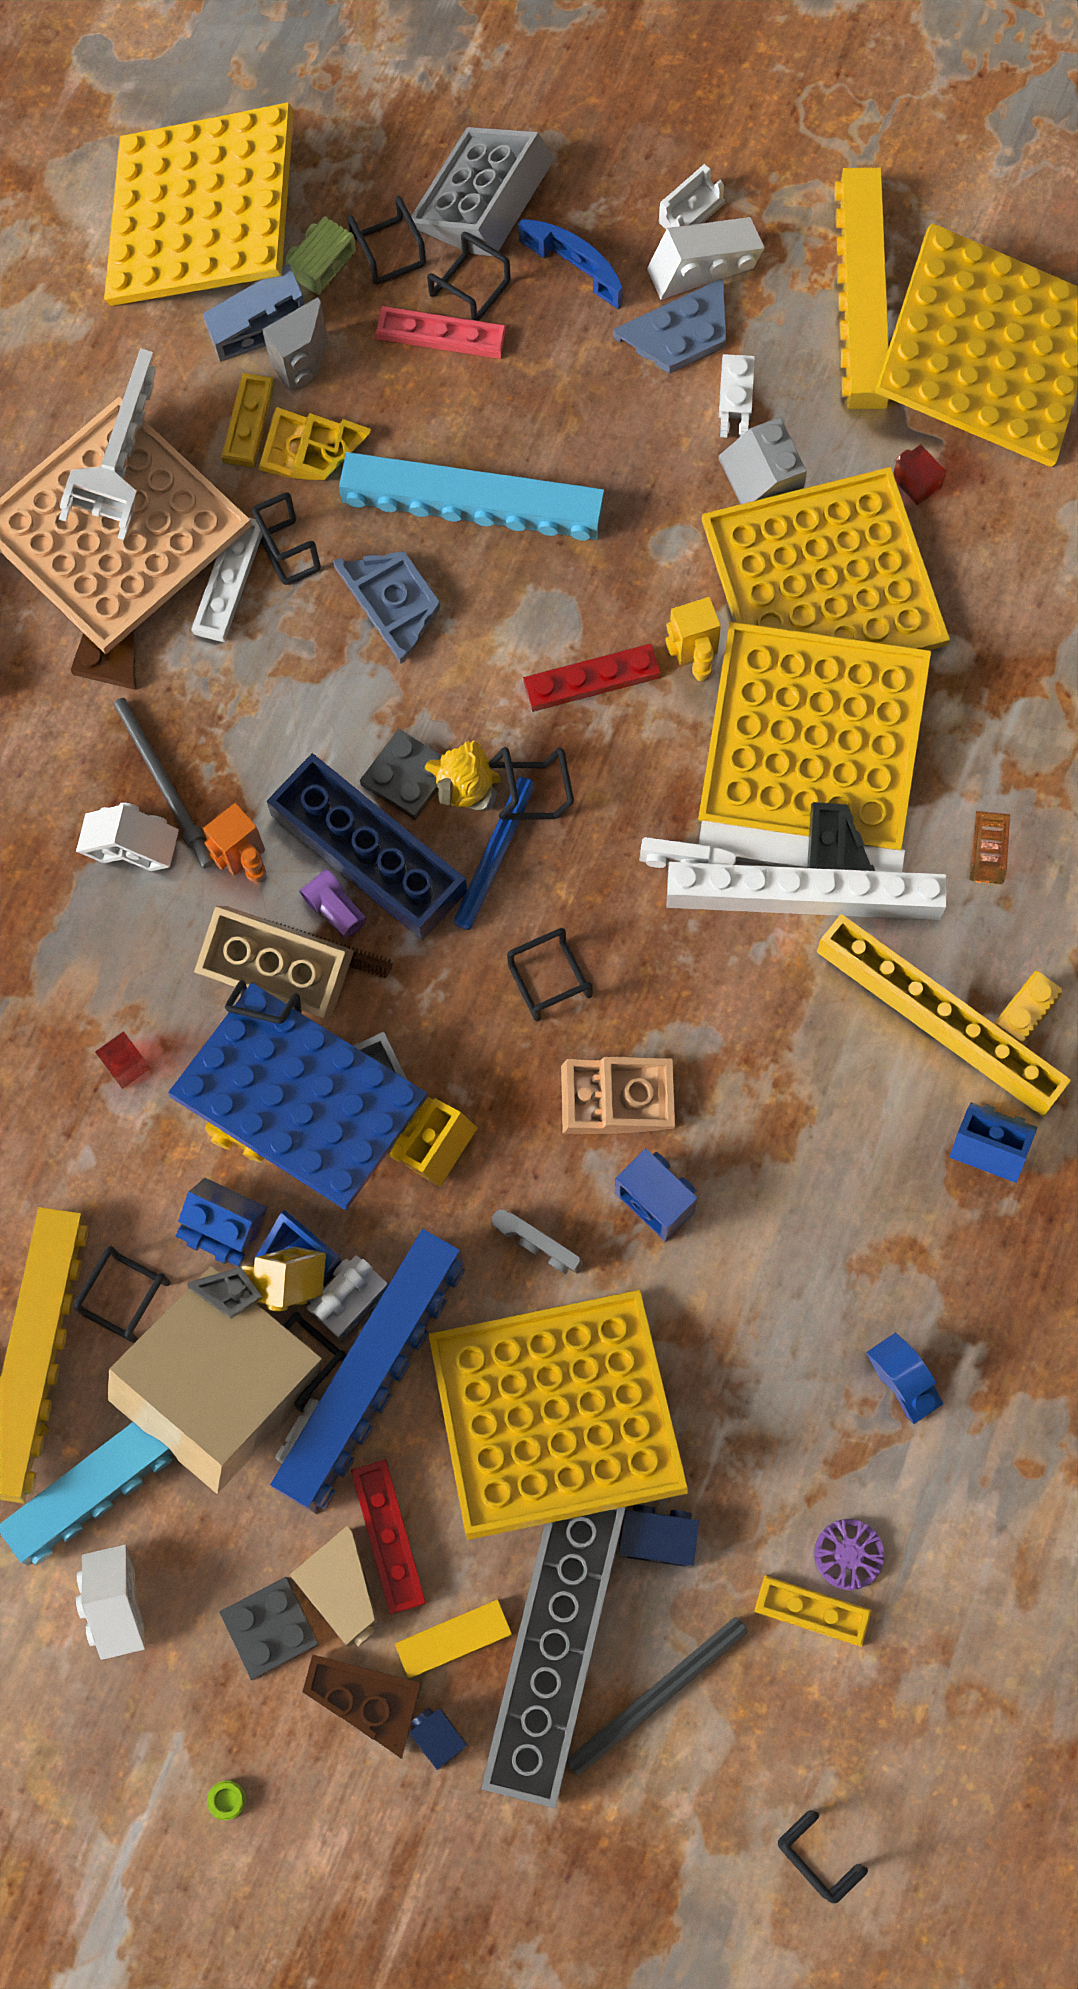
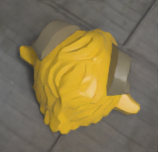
[424,740,501,811]

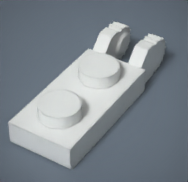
[719,354,755,438]
[639,837,736,868]

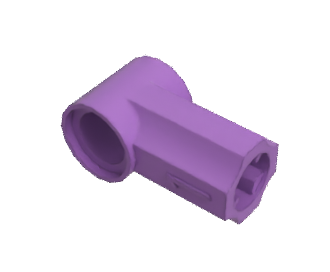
[299,869,367,939]

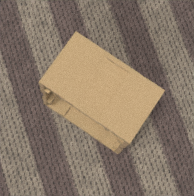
[108,1266,322,1494]

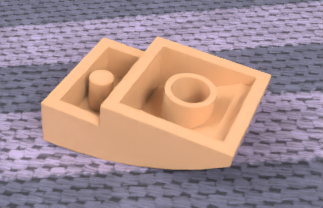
[561,1057,675,1134]

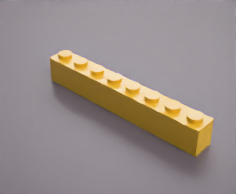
[835,168,889,409]
[817,914,1071,1117]
[0,1207,88,1504]

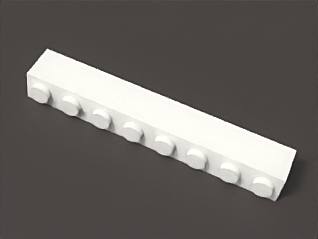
[666,862,946,920]

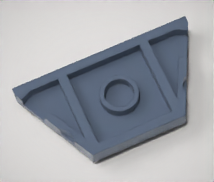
[613,279,726,373]
[333,552,440,664]

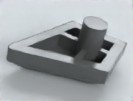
[187,1267,262,1319]

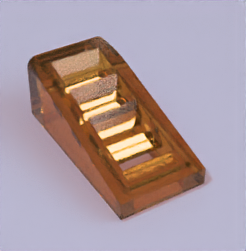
[970,811,1010,884]

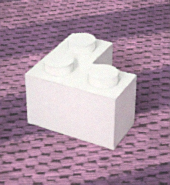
[76,803,179,871]
[76,1544,145,1660]

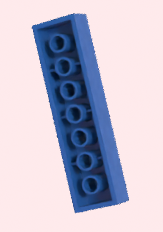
[270,1229,465,1514]

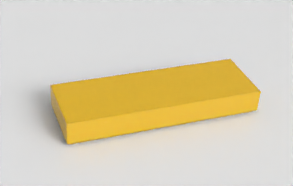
[221,373,275,468]
[754,1575,872,1647]
[394,1599,512,1679]

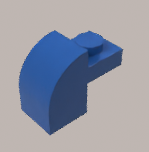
[866,1333,943,1424]

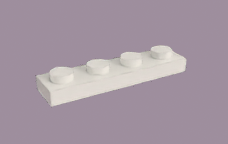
[192,518,263,642]

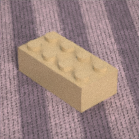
[194,906,354,1018]

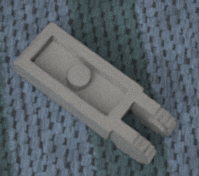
[491,1209,583,1275]

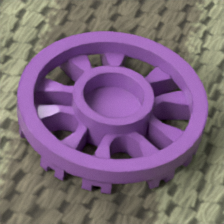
[814,1519,884,1590]

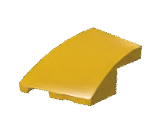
[258,407,371,480]

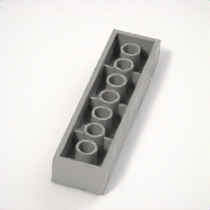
[481,1507,626,1808]

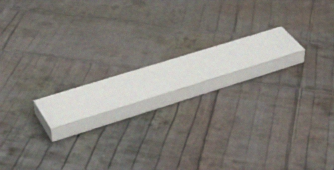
[698,821,905,872]

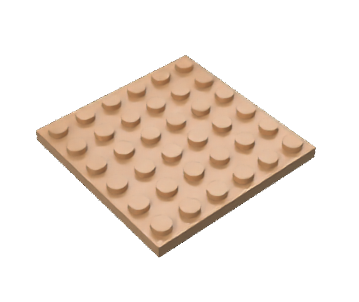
[0,397,252,654]

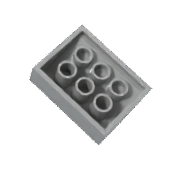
[411,127,554,256]

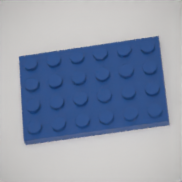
[168,983,427,1210]

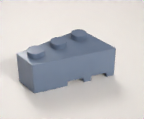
[203,264,304,362]

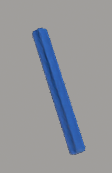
[454,777,534,930]

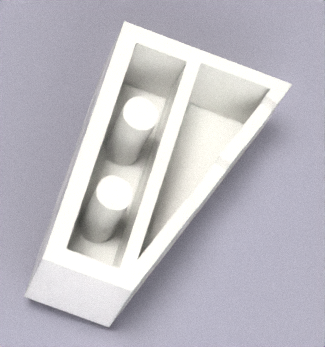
[647,217,765,300]

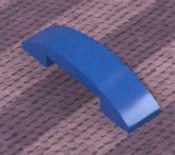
[519,219,622,309]

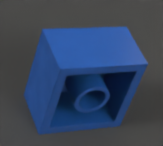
[615,1148,698,1242]

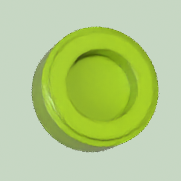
[207,1780,246,1820]

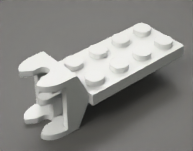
[59,348,157,540]

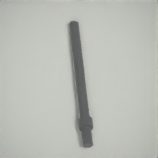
[114,698,215,868]

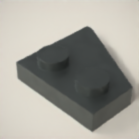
[807,802,875,871]

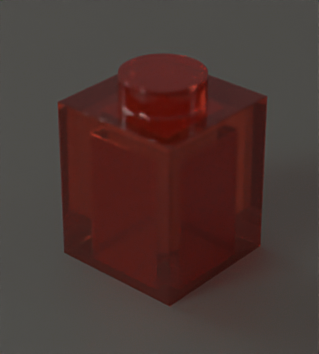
[893,444,946,505]
[95,1031,151,1089]

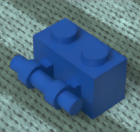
[949,1102,1038,1183]
[176,1178,268,1267]

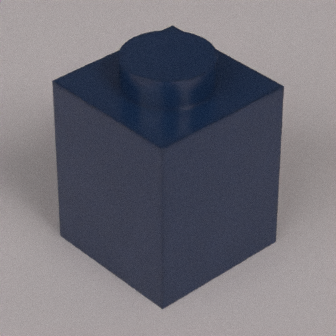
[409,1707,469,1770]

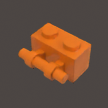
[203,803,266,883]

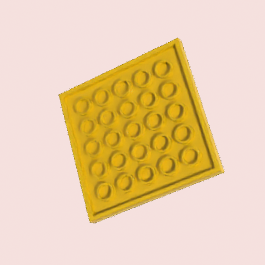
[104,102,294,306]
[875,223,1078,467]
[702,467,950,651]
[698,622,931,851]
[429,1290,688,1540]

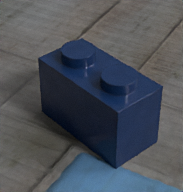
[619,1505,699,1568]

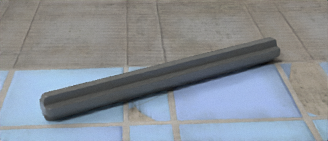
[567,1617,748,1776]

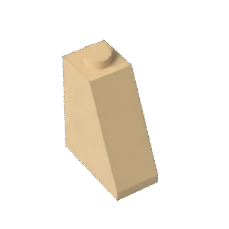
[290,1526,378,1647]

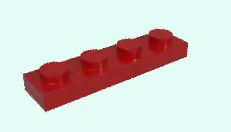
[523,644,661,712]
[351,1459,426,1615]

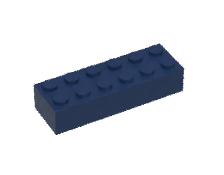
[266,753,467,941]

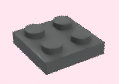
[360,729,441,820]
[219,1577,319,1680]

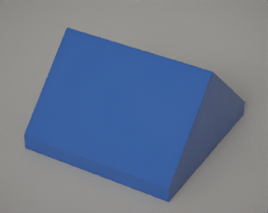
[253,1210,342,1306]

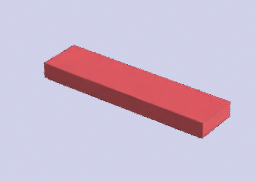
[375,306,507,359]

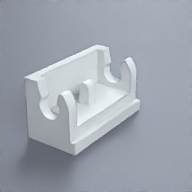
[659,164,725,230]

